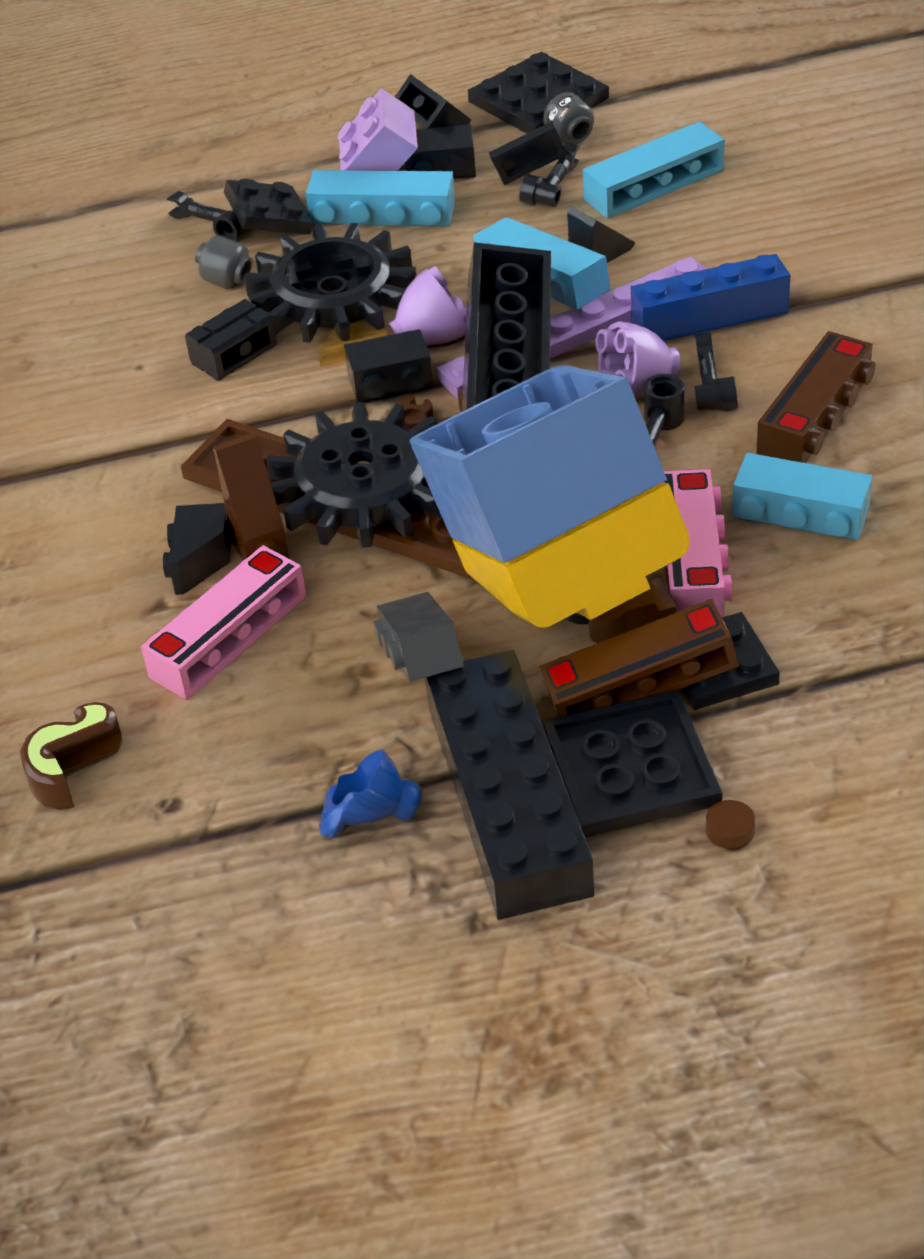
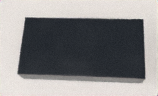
[488,121,568,185]

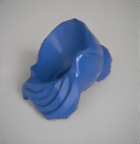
[319,750,422,839]

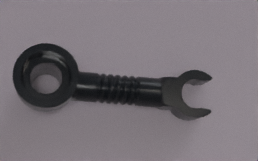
[519,142,580,207]
[167,191,245,241]
[694,332,738,411]

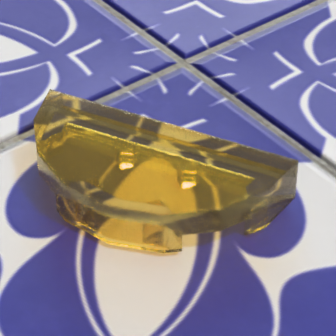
[318,323,390,367]

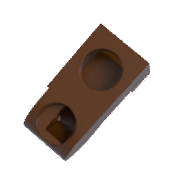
[588,577,676,643]

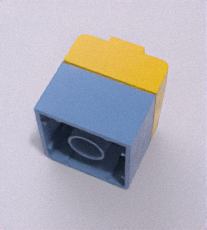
[409,365,690,628]

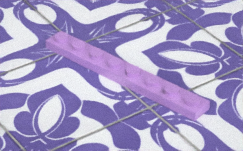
[436,256,706,399]

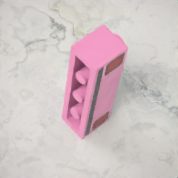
[664,469,732,617]
[141,545,307,700]

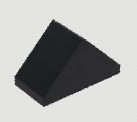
[567,206,636,263]

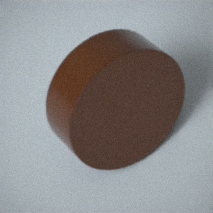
[706,800,755,849]

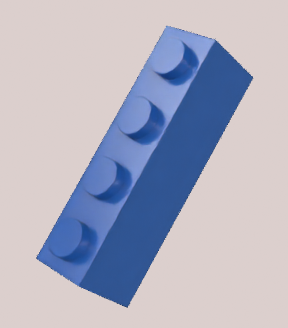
[630,254,791,341]

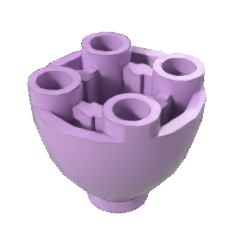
[389,266,467,346]
[595,321,680,399]

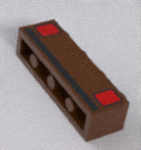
[756,331,876,463]
[539,599,739,717]

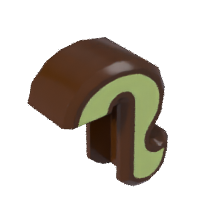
[20,702,123,810]

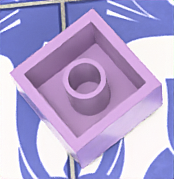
[338,88,418,171]

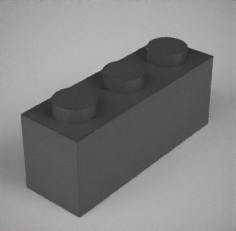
[373,592,464,682]

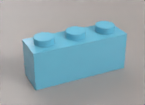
[732,453,873,541]

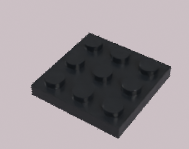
[468,52,609,134]
[543,690,723,837]

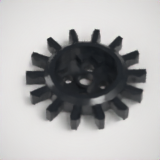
[244,223,417,343]
[266,402,441,548]

